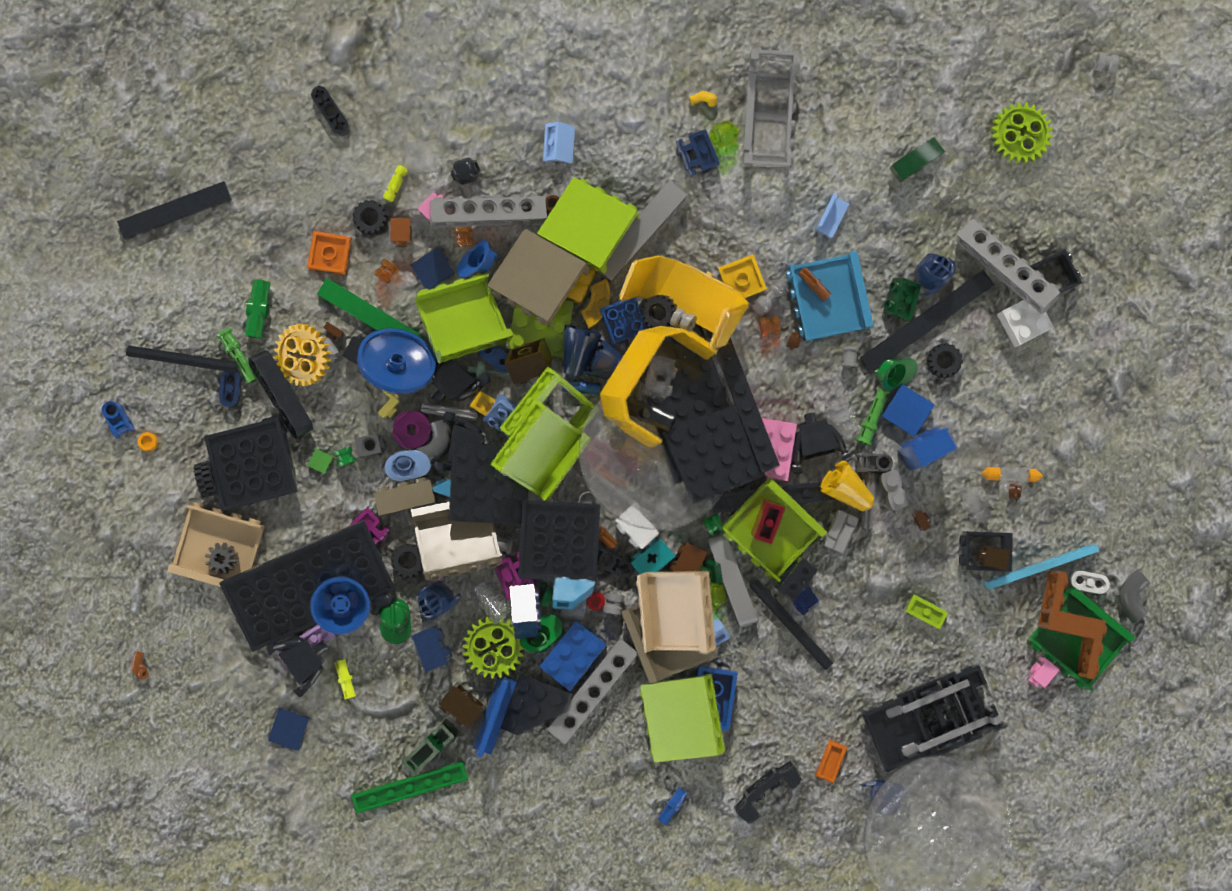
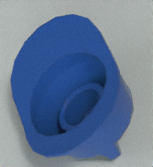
[457,240,498,278]

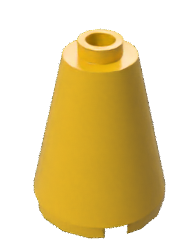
[820,461,874,511]

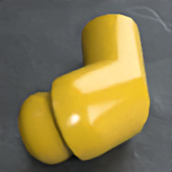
[689,91,718,107]

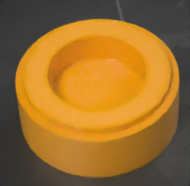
[137,432,158,452]

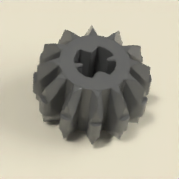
[205,542,239,575]

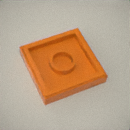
[307,231,352,275]

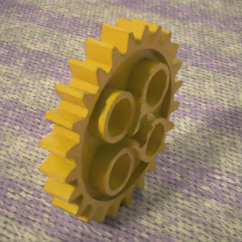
[273,324,331,386]

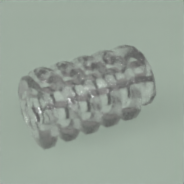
[471,582,512,624]

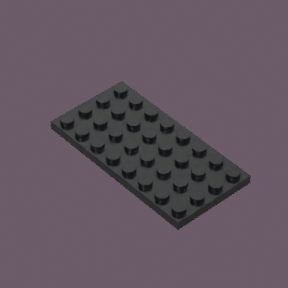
[627,324,729,485]
[219,520,396,652]

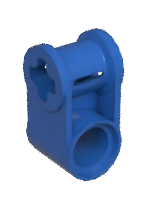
[102,401,135,439]

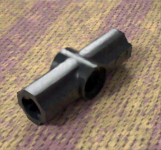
[625,396,676,432]

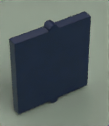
[410,247,455,290]
[268,708,309,750]

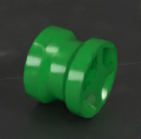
[333,447,357,468]
[703,513,723,536]

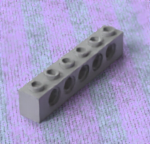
[429,194,547,228]
[956,219,1060,315]
[547,638,639,744]

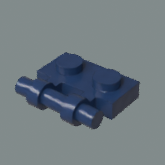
[676,129,720,177]

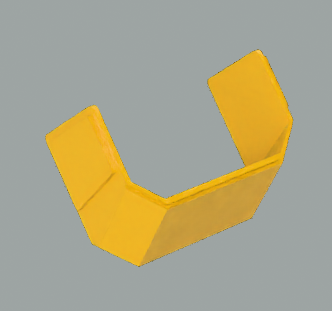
[619,255,749,349]
[600,326,717,448]

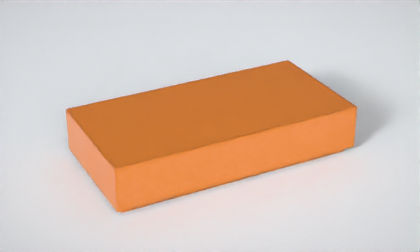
[815,740,848,783]

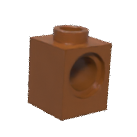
[390,218,412,247]

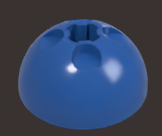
[311,577,370,634]

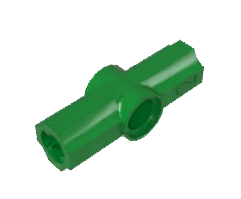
[244,279,271,339]

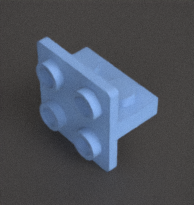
[483,393,517,438]

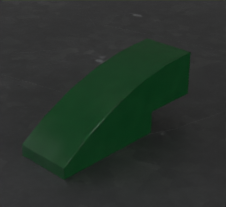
[889,137,945,183]
[401,718,460,776]

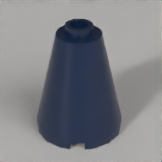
[563,325,602,379]
[584,339,623,380]

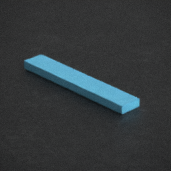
[984,544,1099,589]

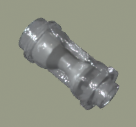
[751,278,789,317]

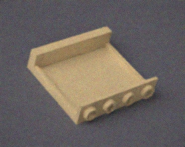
[167,502,265,587]
[636,571,716,654]

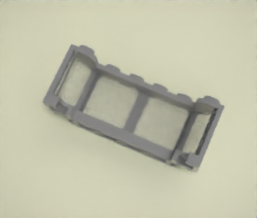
[742,49,800,170]

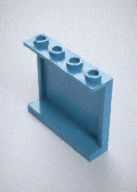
[786,251,874,342]

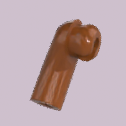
[131,651,149,680]

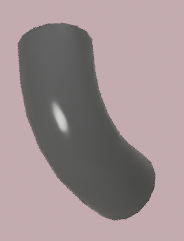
[416,420,452,464]
[1119,569,1150,623]

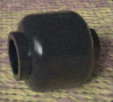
[451,157,480,185]

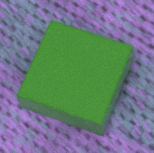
[307,448,334,474]

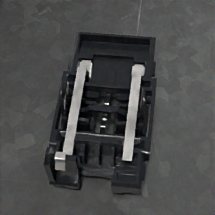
[861,664,1009,773]

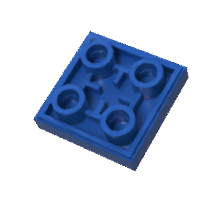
[599,297,648,345]
[881,384,935,437]

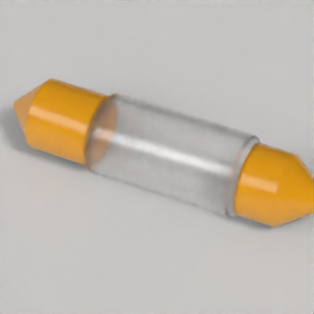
[981,466,1043,483]

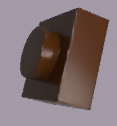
[323,322,346,340]
[911,510,931,531]

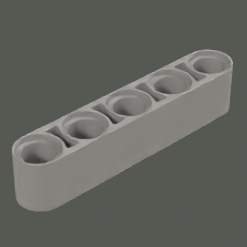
[707,533,758,628]

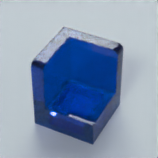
[789,585,819,615]

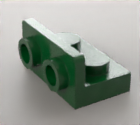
[883,278,921,321]

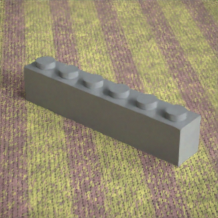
[599,181,687,283]

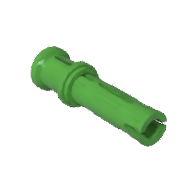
[216,328,257,384]
[855,388,890,447]

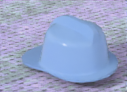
[385,450,431,481]

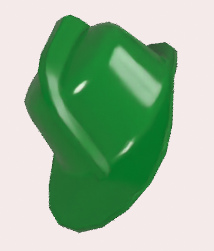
[875,358,917,391]
[379,598,411,644]
[520,614,563,653]

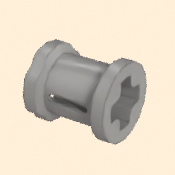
[841,346,860,368]
[496,534,514,555]

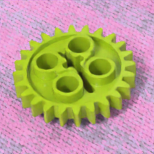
[990,102,1053,164]
[462,616,524,679]

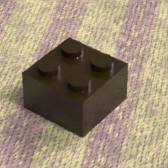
[505,338,553,385]
[438,682,486,729]

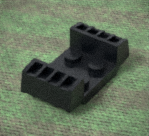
[734,761,802,824]

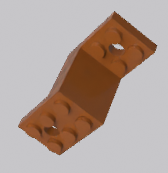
[1037,571,1107,679]

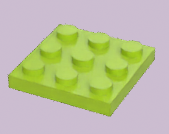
[508,300,574,358]

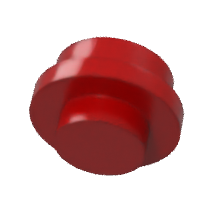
[586,591,605,611]

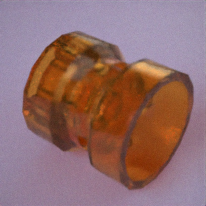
[453,226,474,247]
[373,258,399,285]
[759,315,781,337]

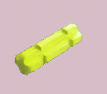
[383,165,407,202]

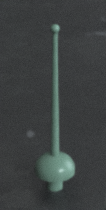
[468,361,539,381]

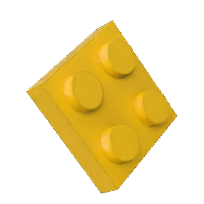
[717,254,767,299]

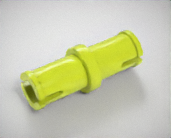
[334,659,356,700]

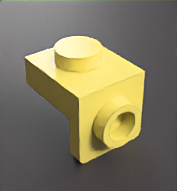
[378,390,401,419]

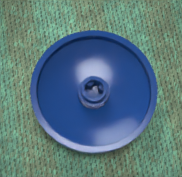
[357,328,436,394]

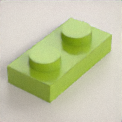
[905,594,949,630]

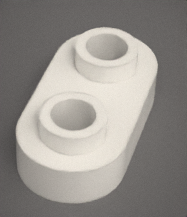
[1069,571,1110,594]

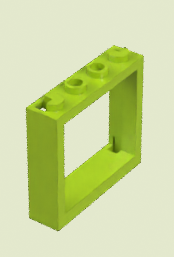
[499,367,599,437]

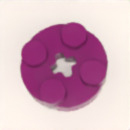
[393,411,432,449]

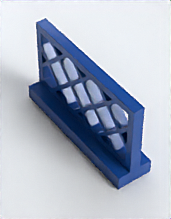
[473,675,517,758]

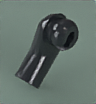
[370,593,395,615]

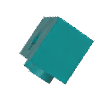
[631,538,675,574]

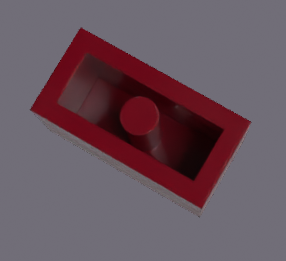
[751,498,785,545]

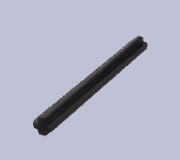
[126,345,238,373]
[749,579,833,670]

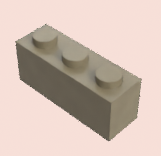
[373,477,437,516]

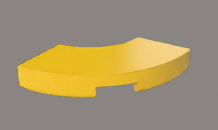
[581,278,610,329]

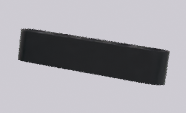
[248,350,313,439]

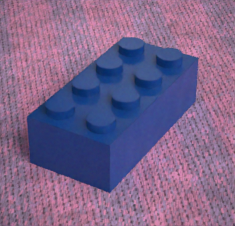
[897,426,957,470]

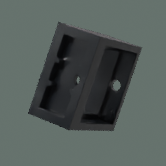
[1022,249,1082,294]
[959,531,1013,572]
[774,557,818,601]

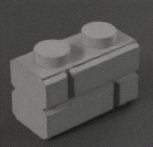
[820,509,859,554]

